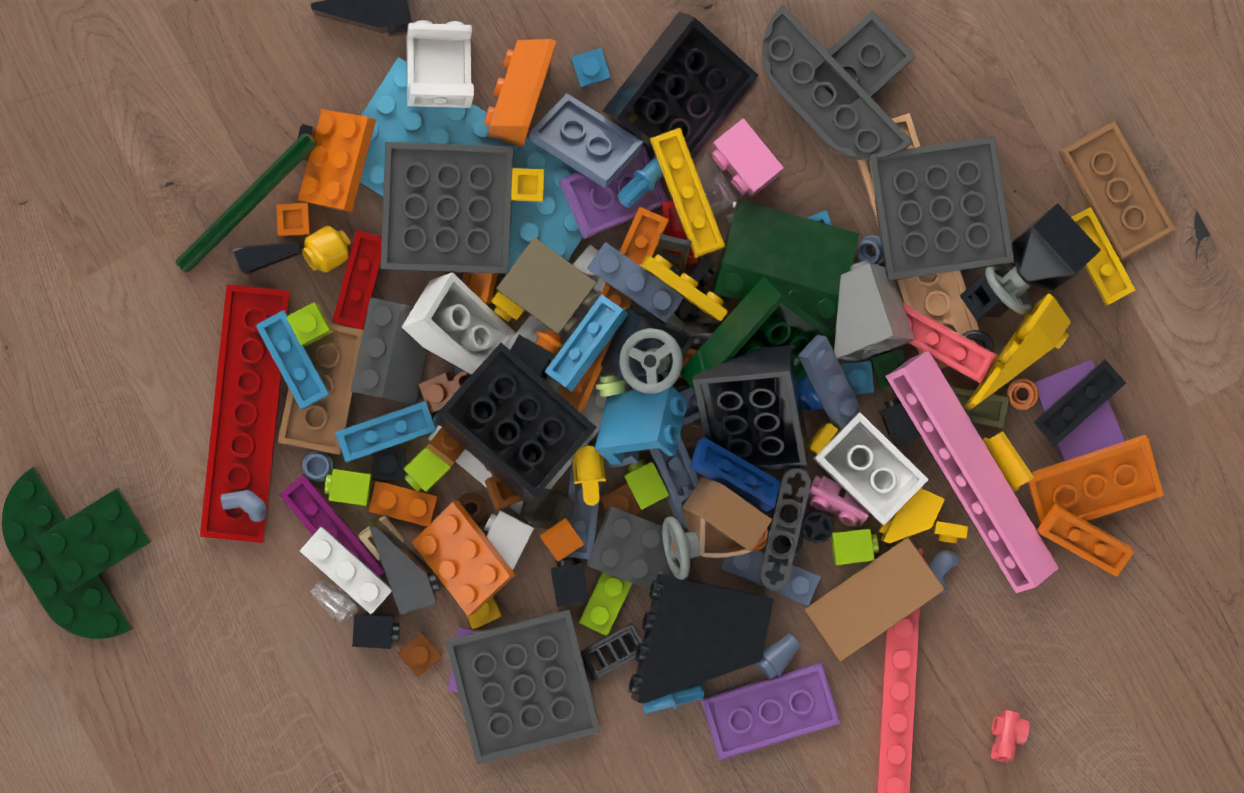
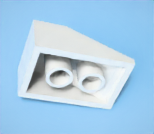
[402,272,516,374]
[813,412,929,525]

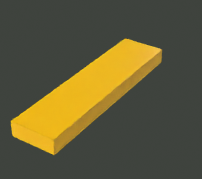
[650,128,725,259]

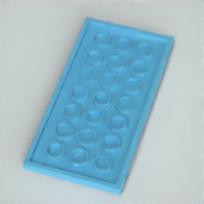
[360,57,583,275]

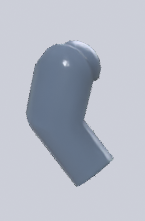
[221,490,266,522]
[929,550,959,594]

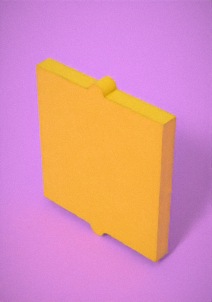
[982,431,1034,492]

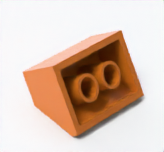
[484,39,556,148]

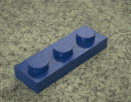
[690,437,781,512]

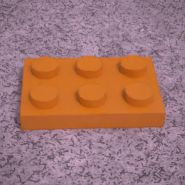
[298,109,376,212]
[411,501,516,616]

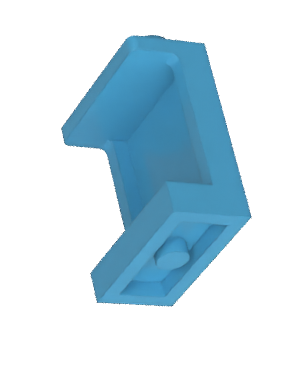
[595,386,687,465]

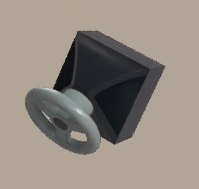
[985,203,1101,314]
[600,307,694,394]

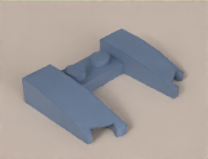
[649,386,746,528]

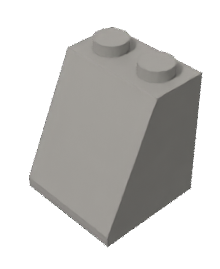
[834,261,915,362]

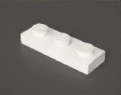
[300,527,392,614]

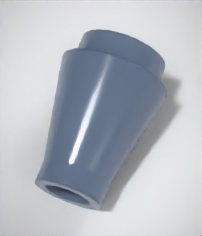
[755,633,801,680]

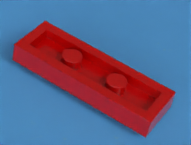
[332,230,382,330]

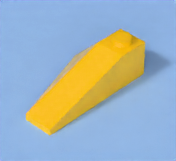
[964,293,1071,411]

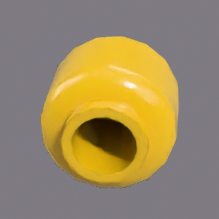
[302,226,351,273]

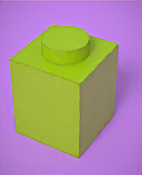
[286,302,333,347]
[404,448,455,492]
[624,459,670,510]
[324,469,373,506]
[831,528,879,565]

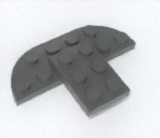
[762,5,915,161]

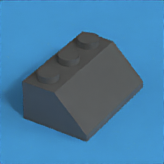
[351,298,428,405]

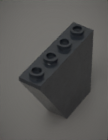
[629,573,774,704]

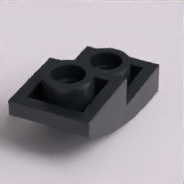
[678,255,715,321]

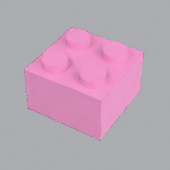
[711,118,784,199]

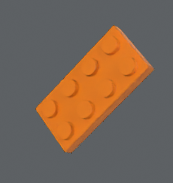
[1027,435,1164,526]

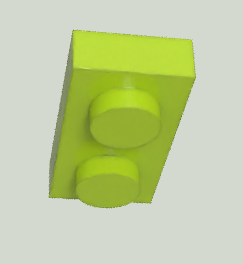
[579,572,632,636]

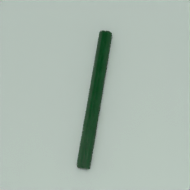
[176,133,317,273]

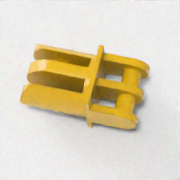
[572,446,606,506]

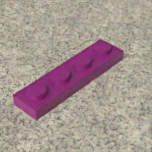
[279,474,385,577]

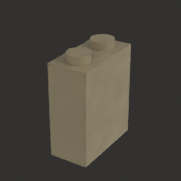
[496,237,598,335]

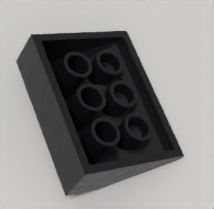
[602,12,759,160]
[432,342,597,504]
[693,345,808,471]

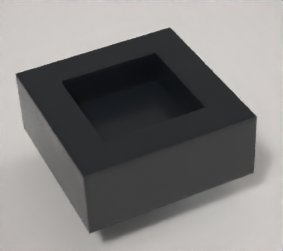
[373,448,406,480]

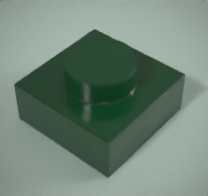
[870,349,906,389]

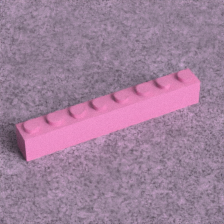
[886,350,1059,593]

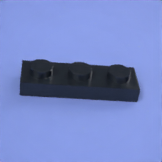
[1032,359,1126,446]

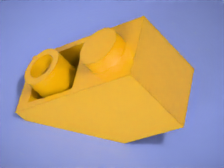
[879,488,945,543]

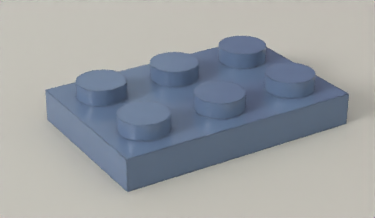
[528,93,644,188]

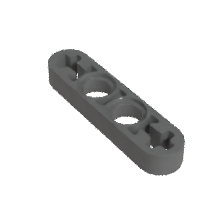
[760,468,811,590]

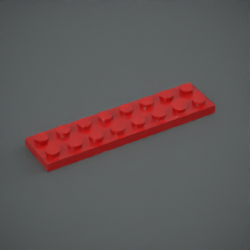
[200,284,291,543]

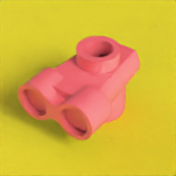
[990,710,1030,762]

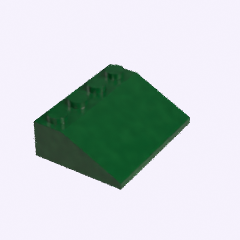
[711,199,859,328]
[680,276,836,391]

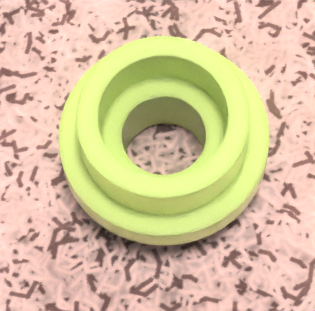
[595,374,627,397]

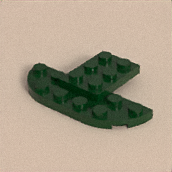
[2,467,152,639]

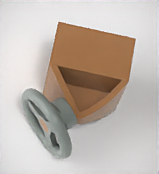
[662,477,772,580]

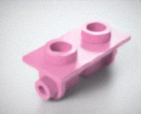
[807,475,869,528]

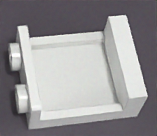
[406,20,474,108]

